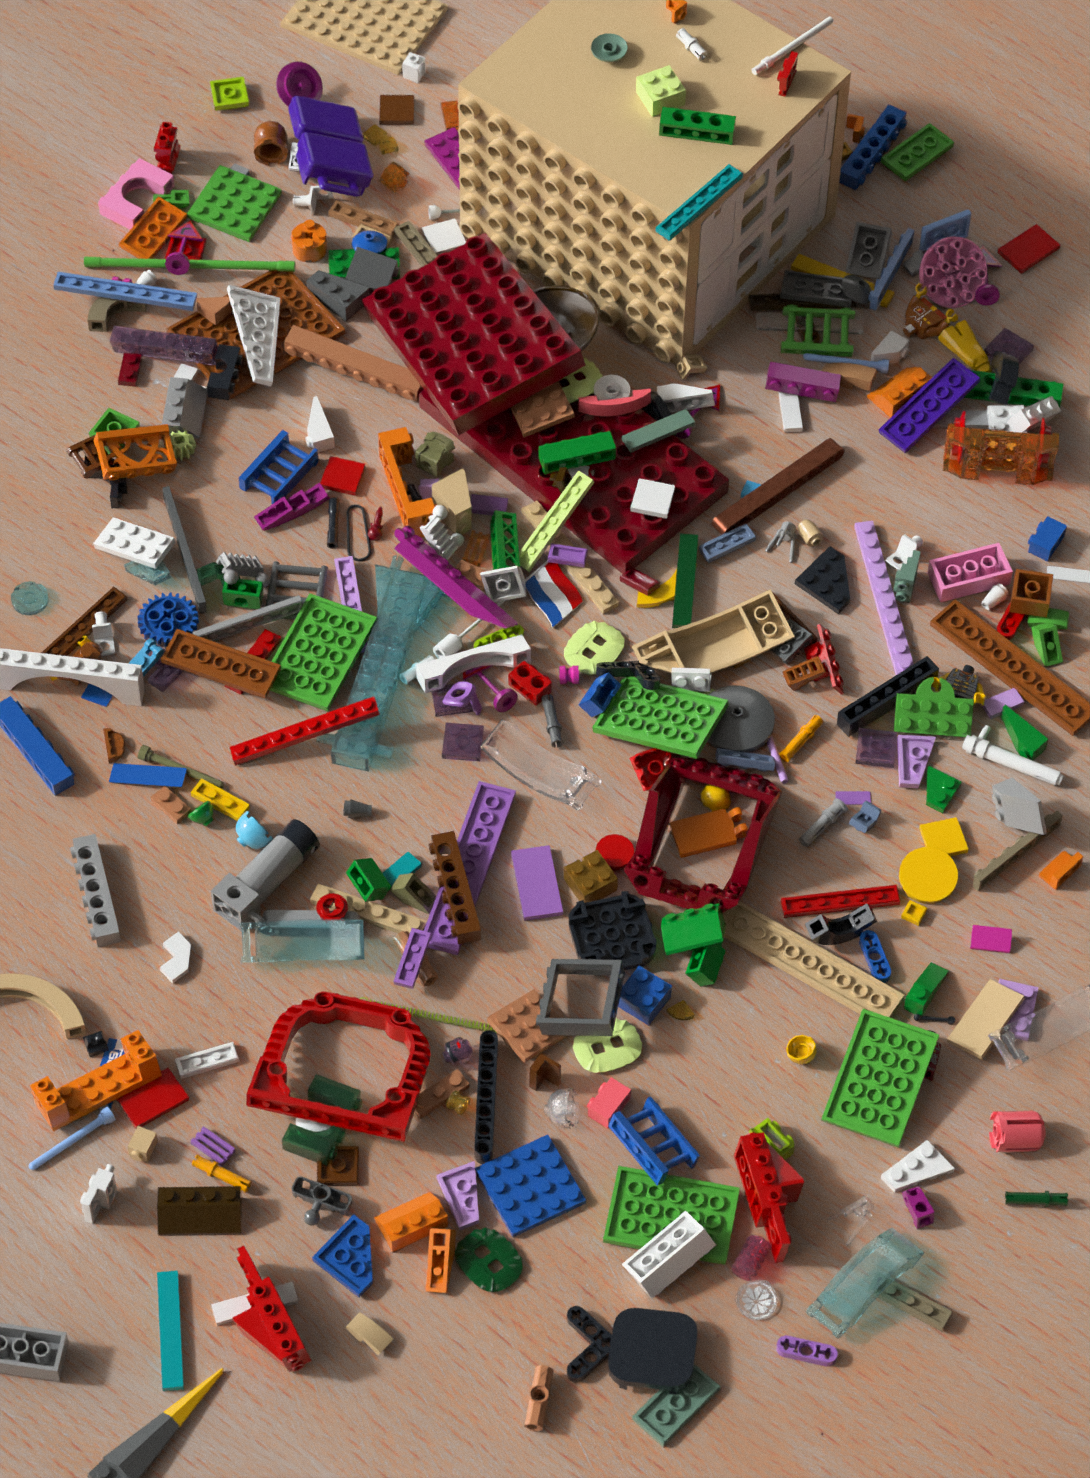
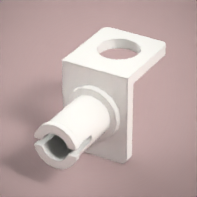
[293,186,334,215]
[886,534,923,570]
[92,612,115,656]

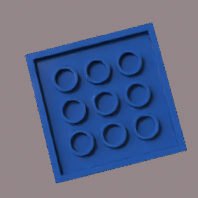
[475,1134,586,1238]

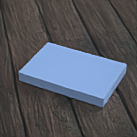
[919,209,971,250]

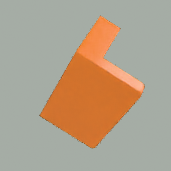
[1039,851,1084,890]

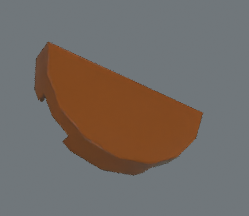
[103,728,125,763]

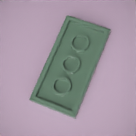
[632,1364,721,1447]

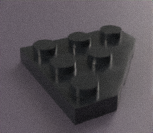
[795,546,850,614]

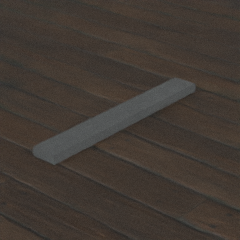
[162,486,207,614]

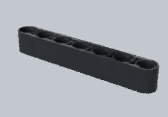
[474,1030,498,1164]

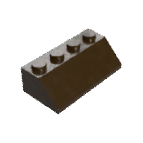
[157,1186,242,1236]

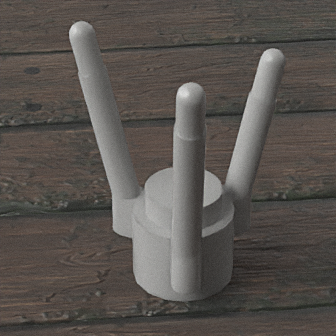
[765,521,797,563]

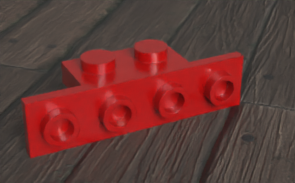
[804,624,844,694]

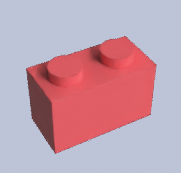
[587,1077,631,1128]

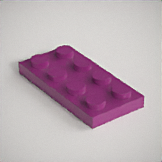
[424,127,460,190]

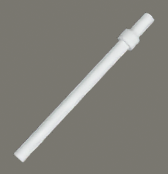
[751,17,834,75]

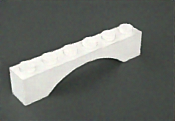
[416,635,531,693]

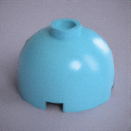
[236,811,274,849]

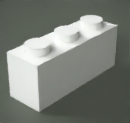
[1008,396,1061,436]

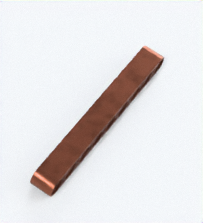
[711,438,845,535]

